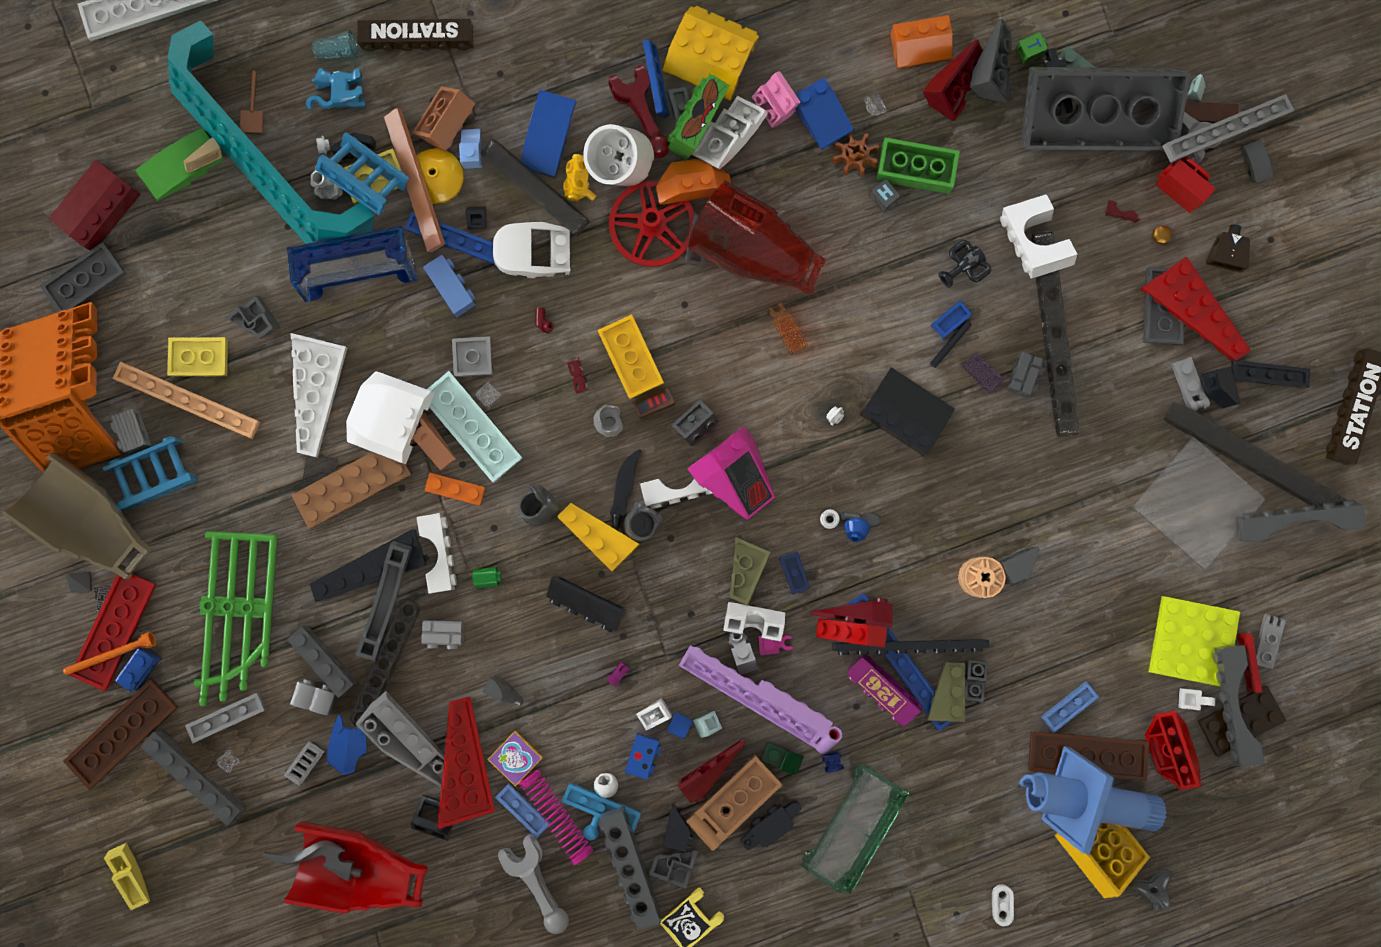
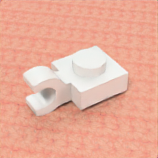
[1178,688,1215,710]

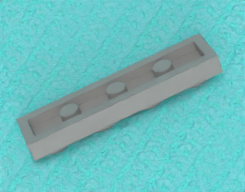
[185,692,267,743]

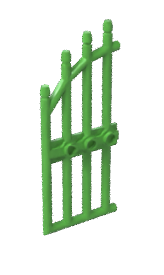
[194,531,278,706]

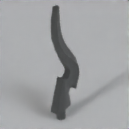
[263,840,363,882]

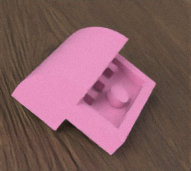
[752,71,800,127]

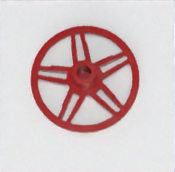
[609,181,694,267]

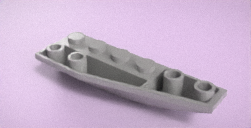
[356,691,444,787]

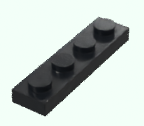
[1231,360,1311,389]

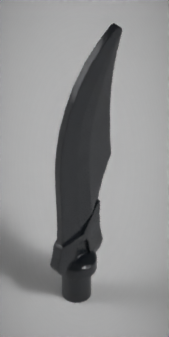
[610,449,642,528]

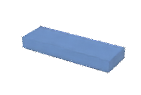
[1041,681,1099,733]
[495,782,551,838]

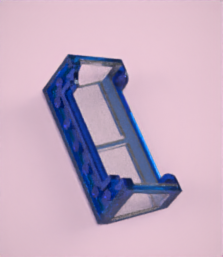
[287,226,417,303]

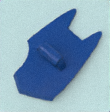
[327,715,367,775]

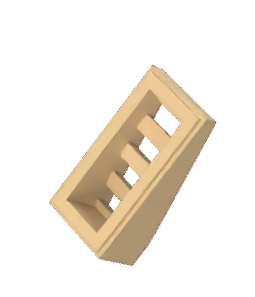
[184,138,222,173]

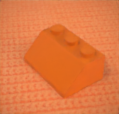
[890,15,952,69]

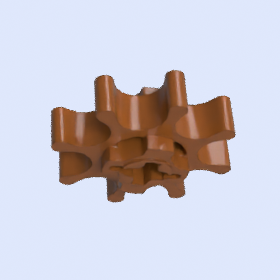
[833,133,879,177]

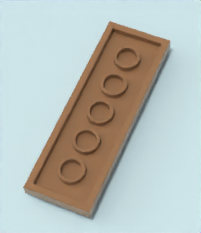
[291,452,412,529]

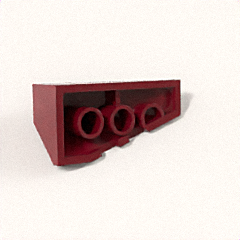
[923,40,983,121]
[810,598,892,628]
[678,738,746,803]

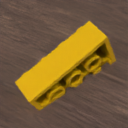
[557,503,640,572]

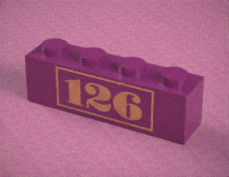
[847,654,922,727]

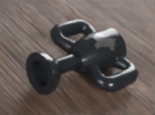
[938,240,991,288]

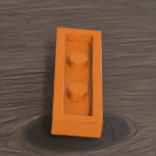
[425,473,486,506]

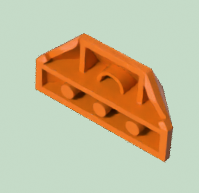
[656,158,733,205]

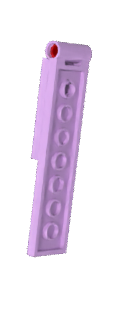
[679,645,842,754]

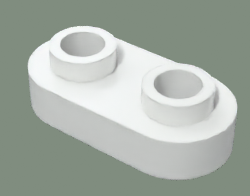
[992,884,1014,926]

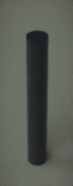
[930,320,972,368]

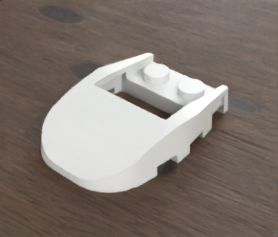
[493,222,570,278]

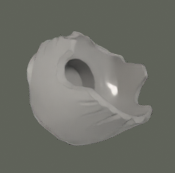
[593,405,623,438]

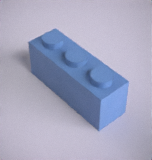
[423,255,476,317]

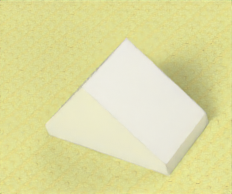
[636,698,672,731]

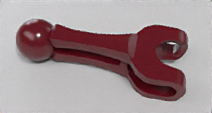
[608,65,669,159]

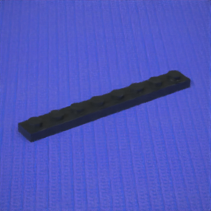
[832,639,990,655]

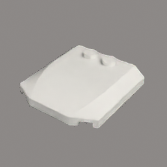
[346,371,435,464]

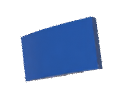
[519,90,576,178]

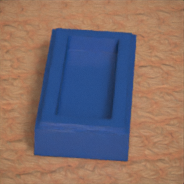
[931,300,973,339]

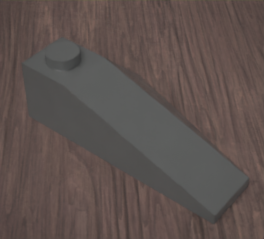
[970,19,1011,103]

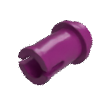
[606,662,630,687]

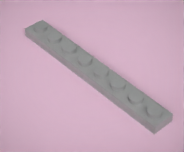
[1162,94,1295,163]

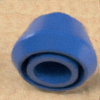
[844,518,871,542]

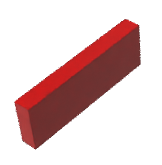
[1237,633,1262,693]

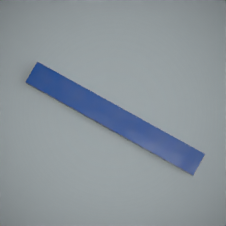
[848,593,952,731]

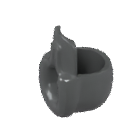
[518,484,561,526]
[624,501,664,542]

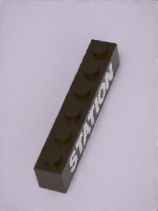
[357,19,473,52]
[1326,348,1381,465]

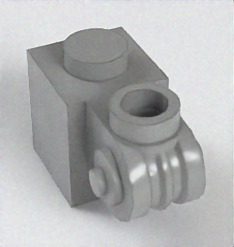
[728,632,758,675]

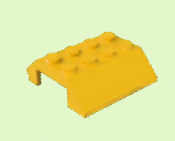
[662,6,759,101]

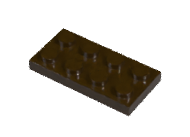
[1197,686,1286,757]

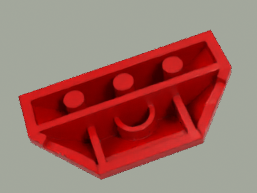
[1145,710,1202,790]

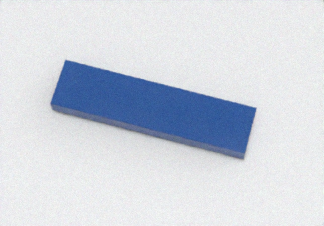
[643,39,670,118]

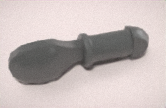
[839,512,880,526]

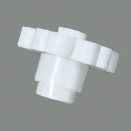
[310,163,343,200]

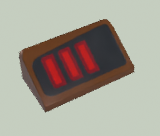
[633,387,675,419]

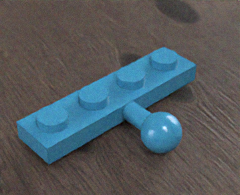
[562,782,641,840]

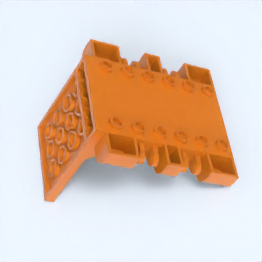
[0,302,121,473]

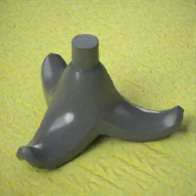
[1125,870,1174,911]

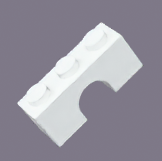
[723,602,785,641]

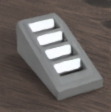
[284,741,325,786]

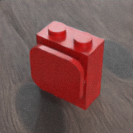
[1155,157,1216,213]

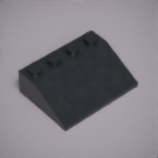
[860,367,955,456]
[546,576,627,632]

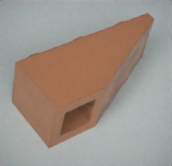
[413,413,456,471]

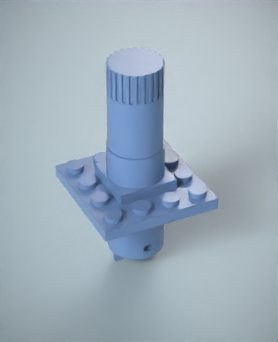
[1019,746,1166,855]

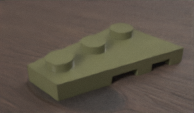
[730,537,771,606]
[925,662,965,722]

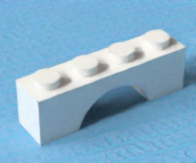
[640,479,713,509]
[417,513,457,594]

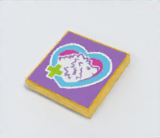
[487,730,543,787]

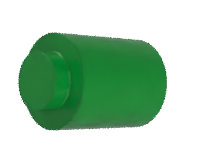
[472,567,502,589]

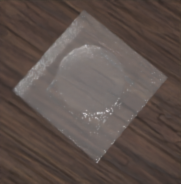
[863,94,887,116]
[474,382,502,409]

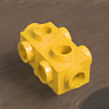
[563,154,596,202]

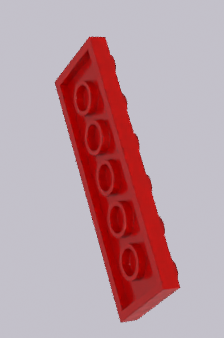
[69,573,157,691]

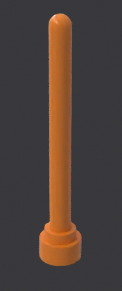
[63,632,156,675]

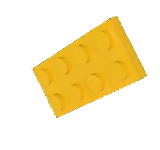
[597,314,664,399]

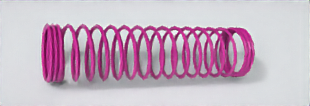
[519,769,593,865]

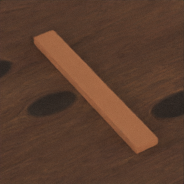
[384,108,445,253]

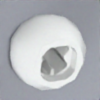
[594,773,618,798]

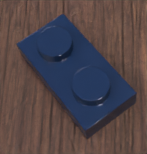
[779,552,810,594]

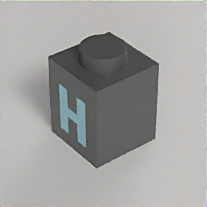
[869,179,900,213]

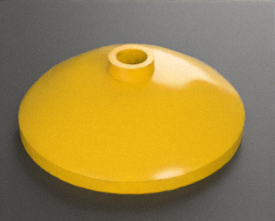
[417,148,464,205]

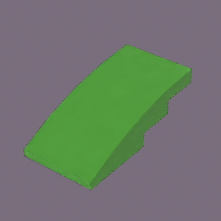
[135,128,224,201]

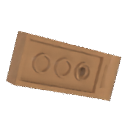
[685,754,782,851]

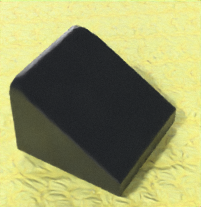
[466,206,487,229]

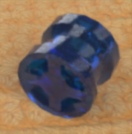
[822,752,844,773]

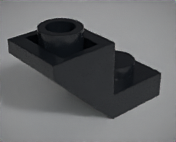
[330,132,376,160]

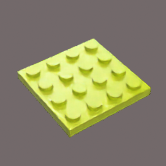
[1149,596,1240,686]

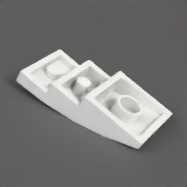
[692,96,768,170]

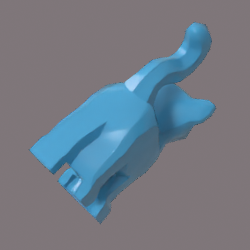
[305,68,366,110]

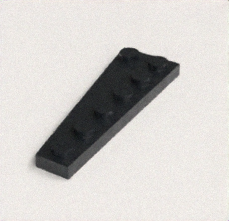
[310,529,427,602]

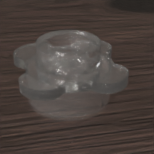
[216,750,240,773]

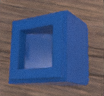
[667,712,693,739]

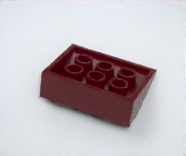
[48,160,141,250]

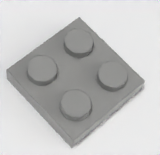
[452,336,493,377]

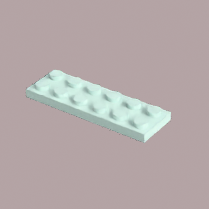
[427,371,523,483]

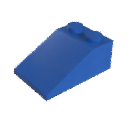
[795,78,854,150]

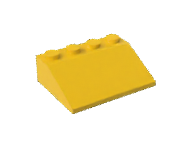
[1054,823,1150,898]

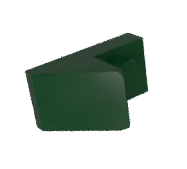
[761,742,804,775]

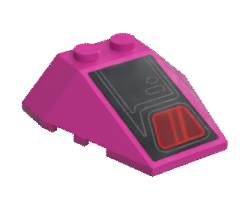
[687,426,775,520]

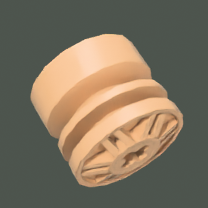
[958,557,1006,598]

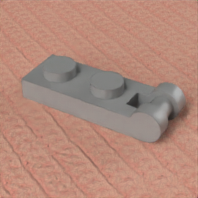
[1171,357,1210,413]

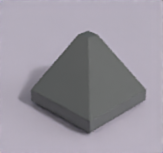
[66,572,92,593]

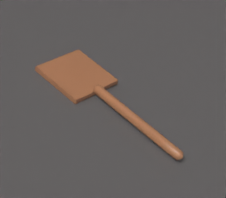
[240,71,264,133]

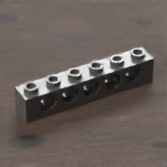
[598,806,662,930]

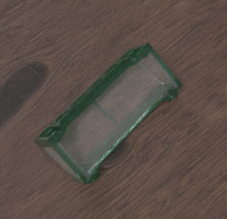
[801,763,910,894]

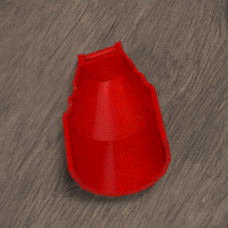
[284,821,428,914]

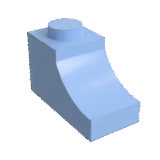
[459,129,483,169]

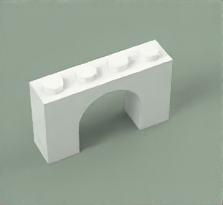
[1000,194,1077,279]

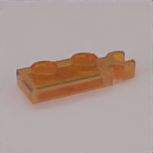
[769,302,808,355]

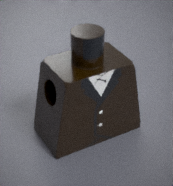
[1206,224,1250,273]

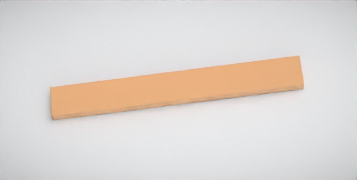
[112,362,260,439]

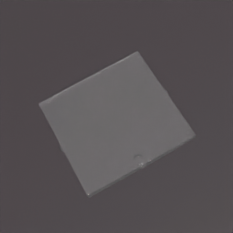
[1132,437,1265,570]

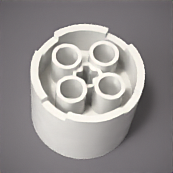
[583,125,654,186]

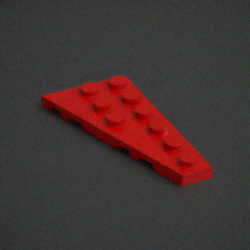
[1140,256,1251,361]
[437,697,495,829]

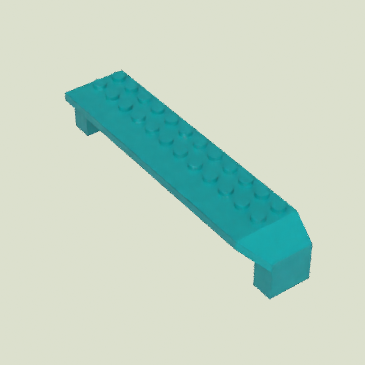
[167,21,375,256]

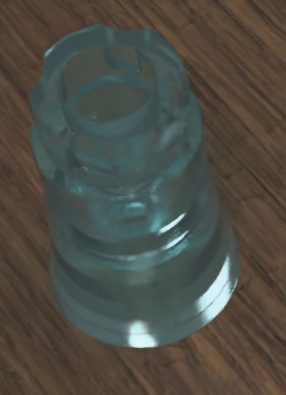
[312,30,357,59]

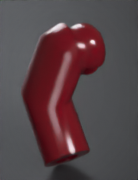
[535,307,554,333]

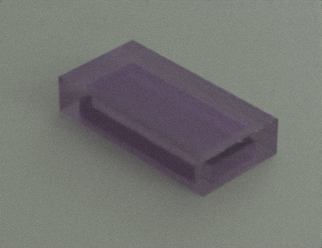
[962,352,1003,393]

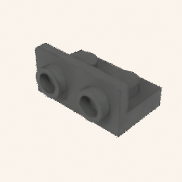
[672,399,719,446]

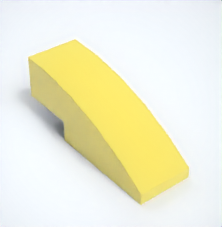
[104,843,150,910]

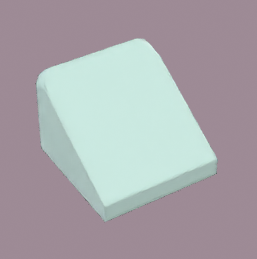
[1187,74,1206,102]
[693,711,722,738]

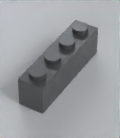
[287,626,359,698]

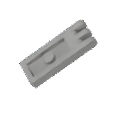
[1255,614,1285,669]

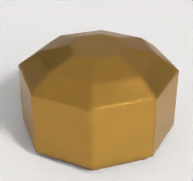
[1152,225,1173,245]

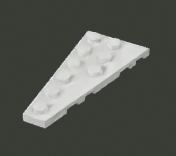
[291,333,347,458]

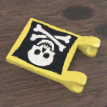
[660,887,724,947]

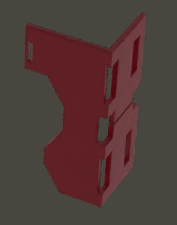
[1105,200,1140,223]
[567,357,589,393]

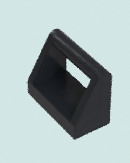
[411,795,454,841]

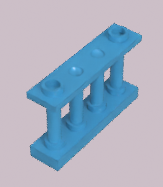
[315,132,409,215]
[103,436,198,511]

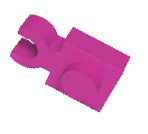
[758,635,793,655]

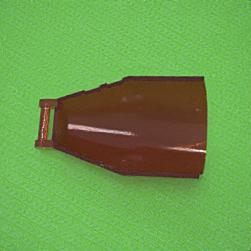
[688,180,826,294]

